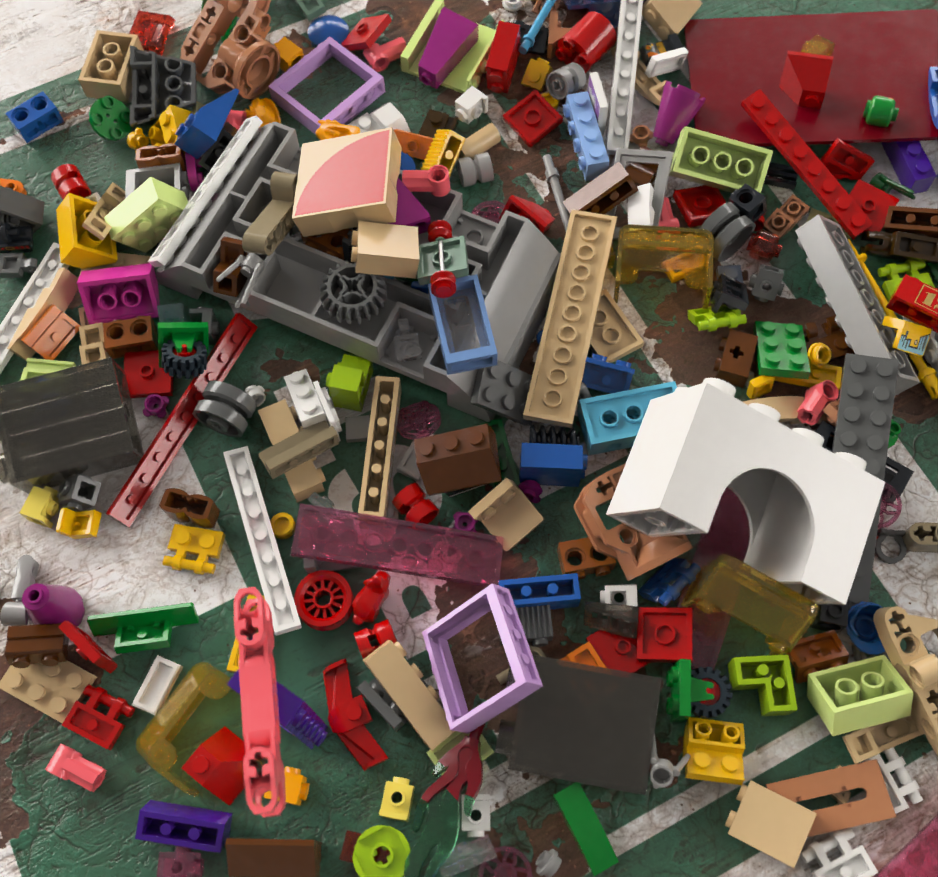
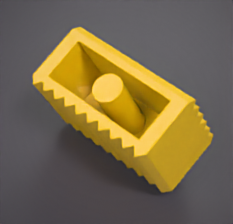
[421,129,466,178]

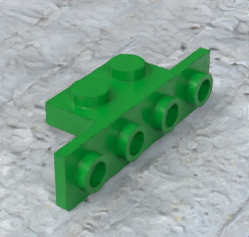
[87,602,199,654]

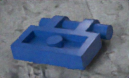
[638,557,701,606]

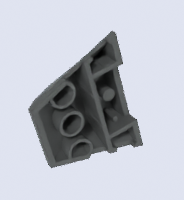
[130,45,196,127]

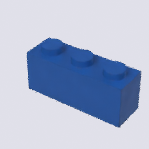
[498,573,581,610]

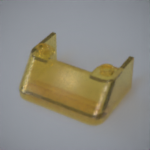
[613,224,714,309]
[681,555,820,655]
[136,662,231,796]

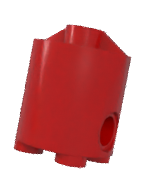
[555,11,617,73]

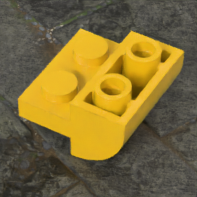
[683,717,745,785]

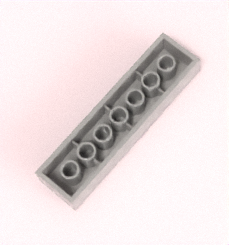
[795,214,920,396]

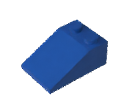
[174,88,239,160]

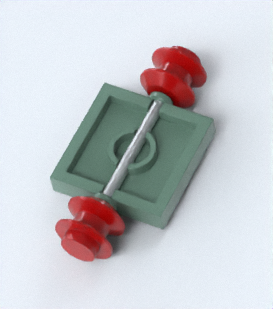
[417,220,469,298]

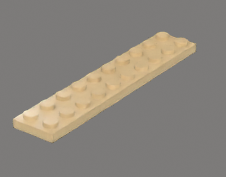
[523,209,617,428]

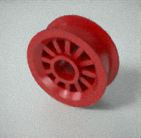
[294,570,354,631]

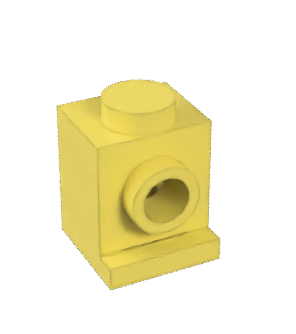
[19,486,59,528]
[379,777,415,822]

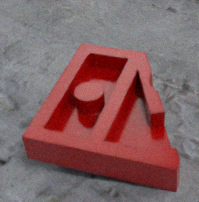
[820,138,875,180]

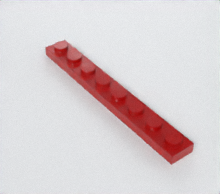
[741,89,874,240]

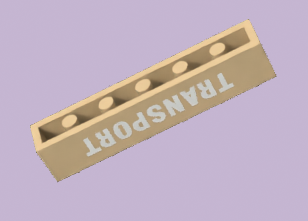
[358,376,402,527]

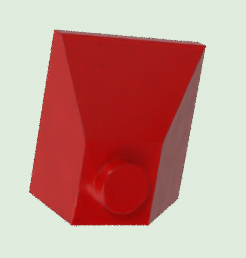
[779,51,833,109]
[499,195,555,235]
[181,726,246,806]

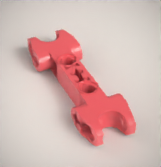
[234,587,286,818]

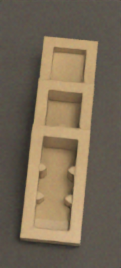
[7,268,79,361]
[78,307,112,393]

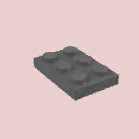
[470,360,532,426]

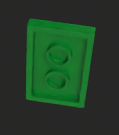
[753,321,811,379]

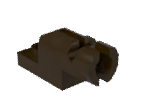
[860,231,938,263]

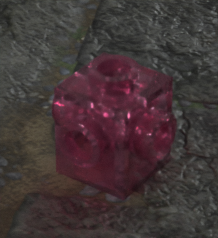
[157,846,204,877]

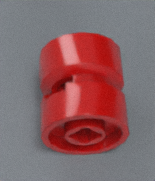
[51,164,91,200]
[392,483,439,531]
[353,619,397,665]

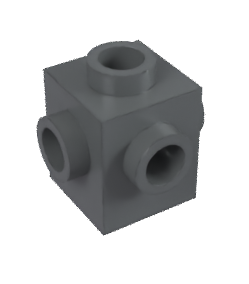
[748,263,785,302]
[58,474,102,512]

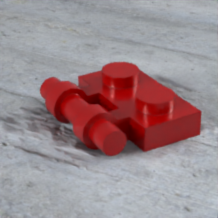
[62,684,135,751]

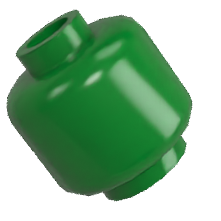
[862,95,899,128]

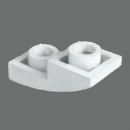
[628,183,655,233]

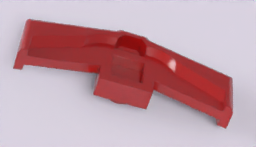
[323,658,389,771]

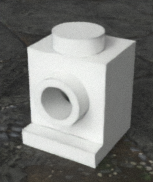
[455,86,488,124]
[600,584,638,613]
[461,794,490,837]

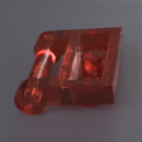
[129,10,175,55]

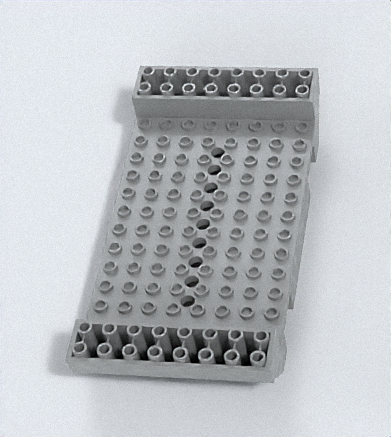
[156,122,561,422]

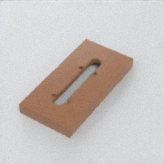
[765,759,896,837]

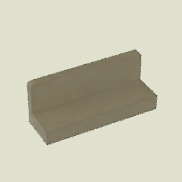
[258,420,339,479]

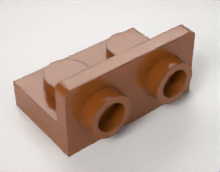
[784,630,849,683]

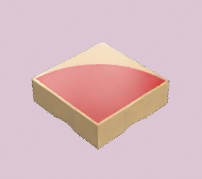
[292,127,402,237]

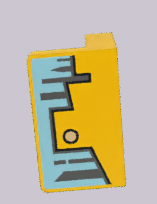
[882,316,932,357]

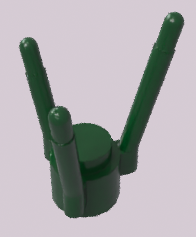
[869,172,916,200]

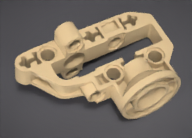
[873,606,938,756]

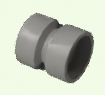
[546,62,586,100]
[457,152,494,188]

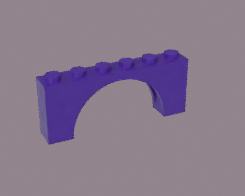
[227,669,328,750]

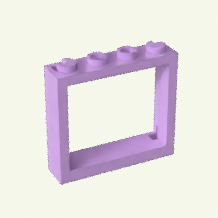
[268,37,385,134]
[422,583,543,733]

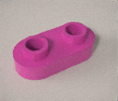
[185,152,204,192]

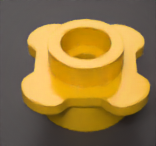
[127,128,149,153]

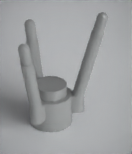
[216,253,264,308]
[648,728,690,789]

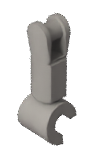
[0,554,39,626]

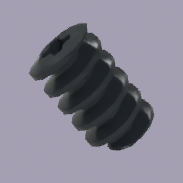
[529,425,580,445]

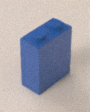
[519,443,588,487]

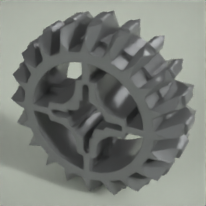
[319,260,387,325]

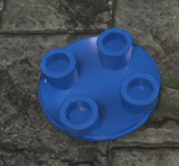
[308,15,349,48]

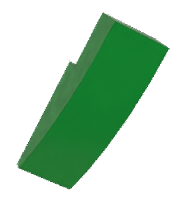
[552,781,619,876]

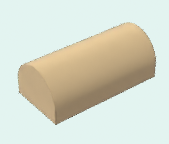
[458,123,501,160]

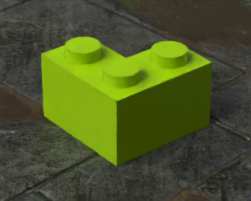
[326,354,374,412]
[727,655,798,716]

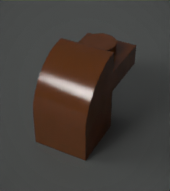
[213,236,247,297]

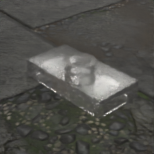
[435,834,497,877]

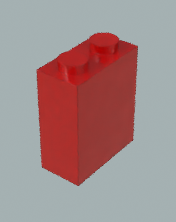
[486,20,521,93]

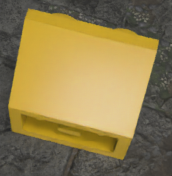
[148,104,193,159]

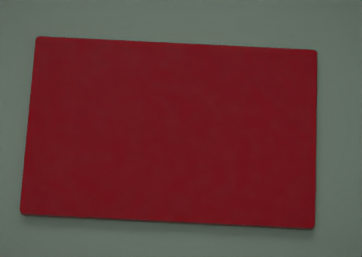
[684,9,938,146]

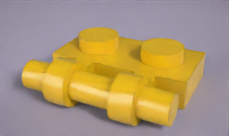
[163,524,225,575]

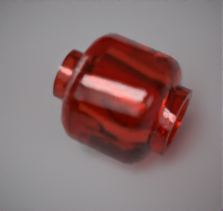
[746,230,783,263]

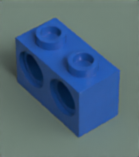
[5,91,64,143]

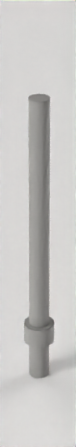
[542,154,570,232]

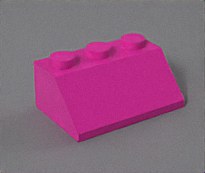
[77,263,161,325]

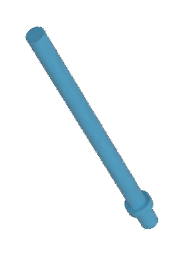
[519,0,556,54]

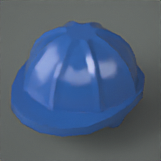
[846,602,890,655]

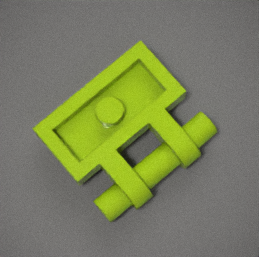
[877,260,935,302]
[687,304,747,332]

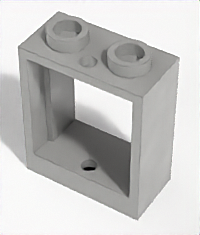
[125,163,189,200]

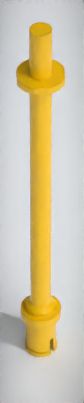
[848,239,938,400]

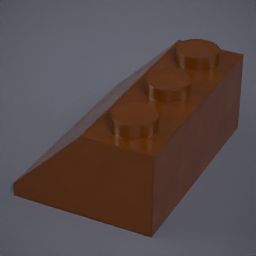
[414,424,502,496]
[226,838,322,877]

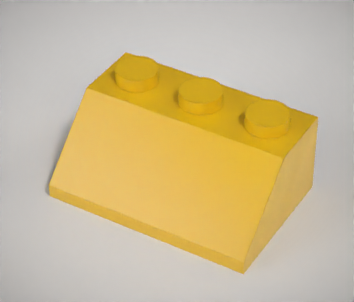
[56,193,118,269]

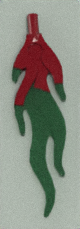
[404,723,486,877]

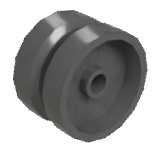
[695,202,756,262]
[192,380,257,438]

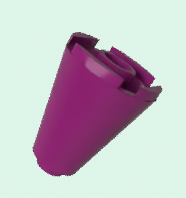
[653,81,706,147]
[22,583,85,627]

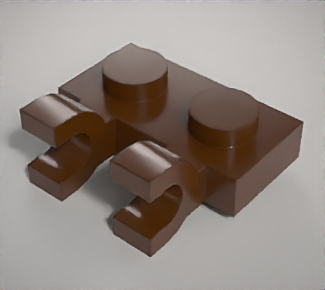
[803,315,855,362]

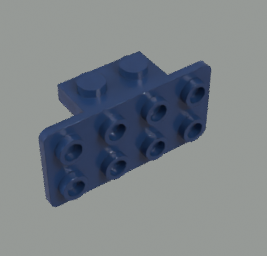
[562,0,646,27]

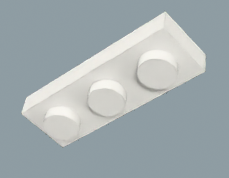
[284,369,327,428]

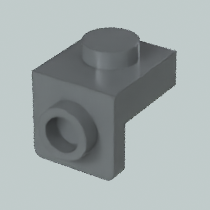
[189,307,220,345]

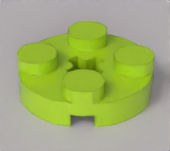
[353,825,411,877]

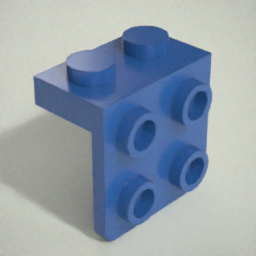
[582,353,635,393]

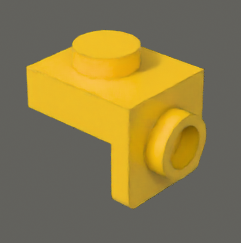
[521,58,553,92]
[56,508,102,539]

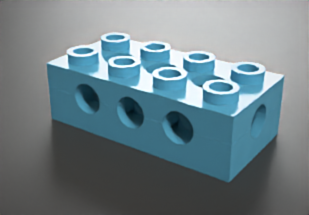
[577,381,677,456]

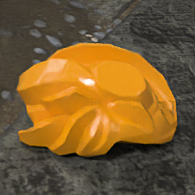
[245,97,281,128]
[315,119,360,140]

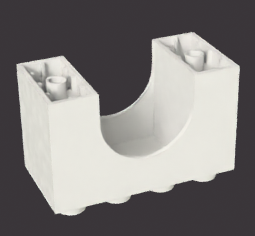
[606,378,885,605]

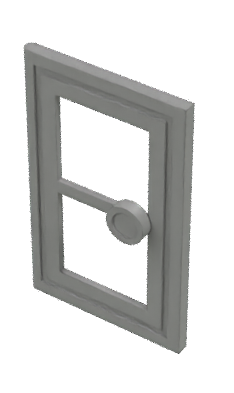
[604,148,674,243]

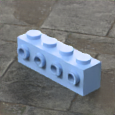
[563,91,610,181]

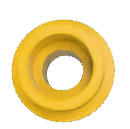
[808,343,831,367]

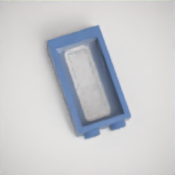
[428,274,498,375]

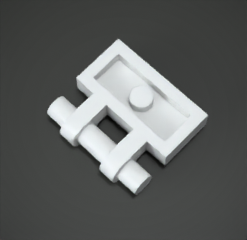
[860,747,923,814]
[800,828,878,877]

